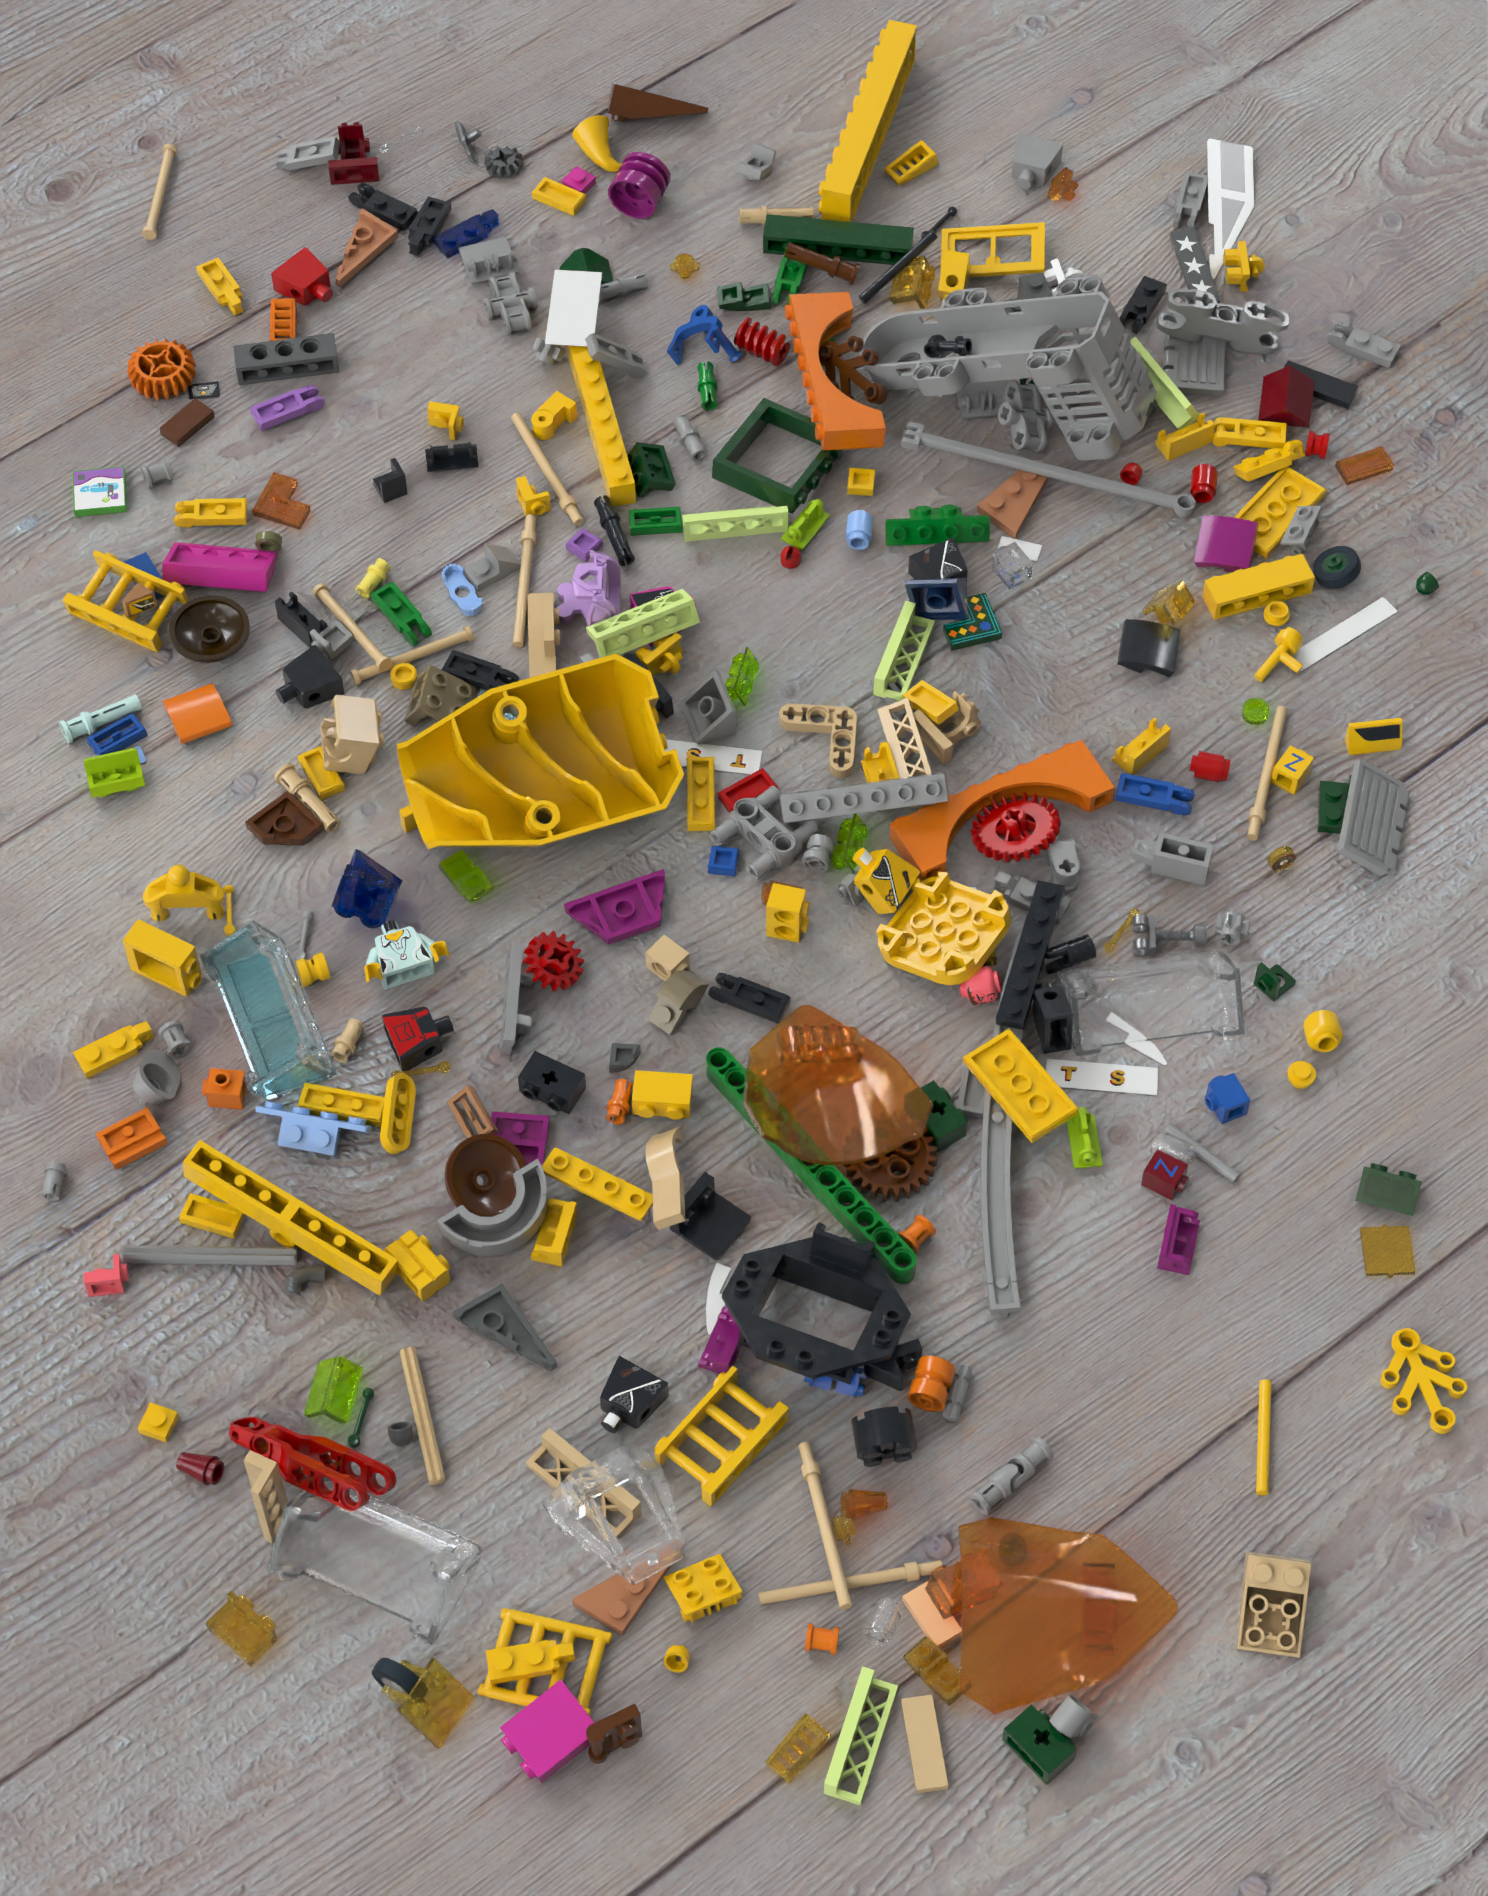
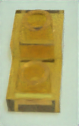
[903,1636,972,1706]

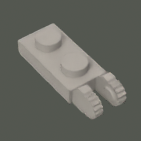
[1172,172,1208,229]
[1326,320,1401,368]
[585,333,647,379]

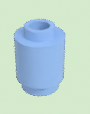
[846,510,873,550]

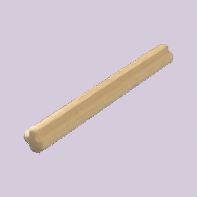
[400,1347,445,1485]

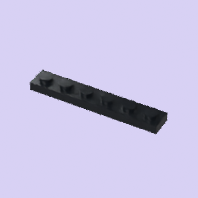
[996,880,1065,1030]

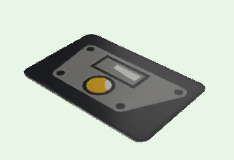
[188,381,220,400]

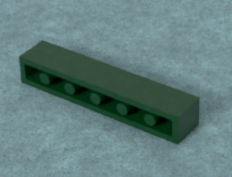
[763,214,914,267]

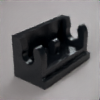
[275,592,328,648]

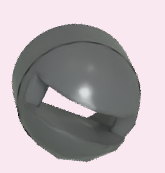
[387,1422,413,1447]

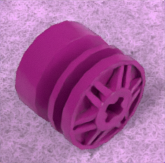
[608,152,671,219]

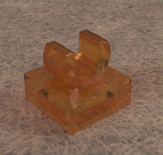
[1047,167,1078,202]

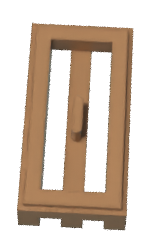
[447,1085,498,1138]

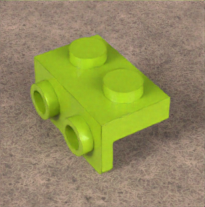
[83,748,145,798]

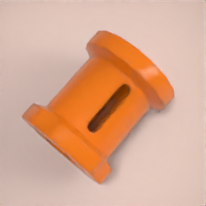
[898,1214,936,1253]
[805,1623,840,1655]

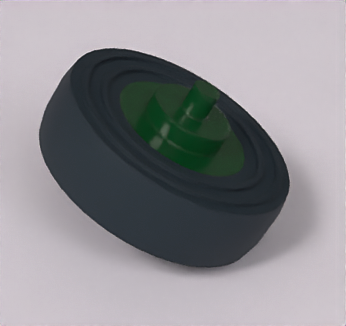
[1313,546,1361,589]

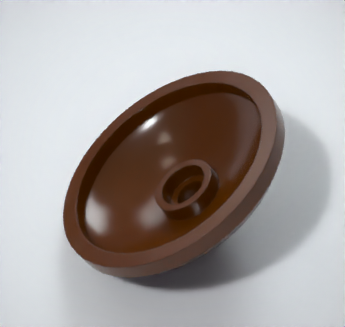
[445,1134,527,1217]

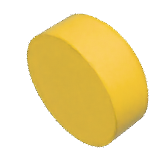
[390,663,418,690]

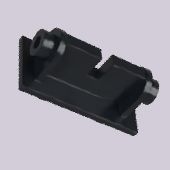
[425,442,479,472]

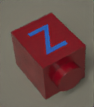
[1141,1149,1189,1200]

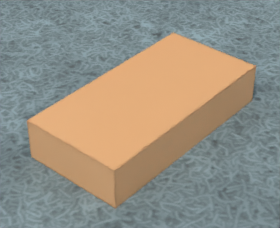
[902,1581,963,1651]

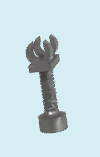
[1132,915,1207,957]

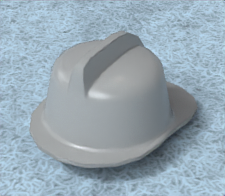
[132,1049,181,1105]

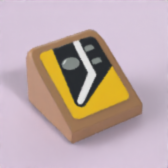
[122,583,157,618]

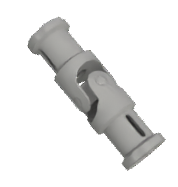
[969,1437,1054,1515]

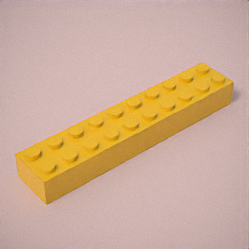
[818,20,917,222]

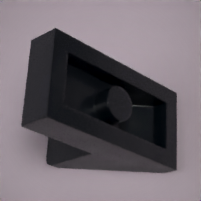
[862,1339,923,1391]

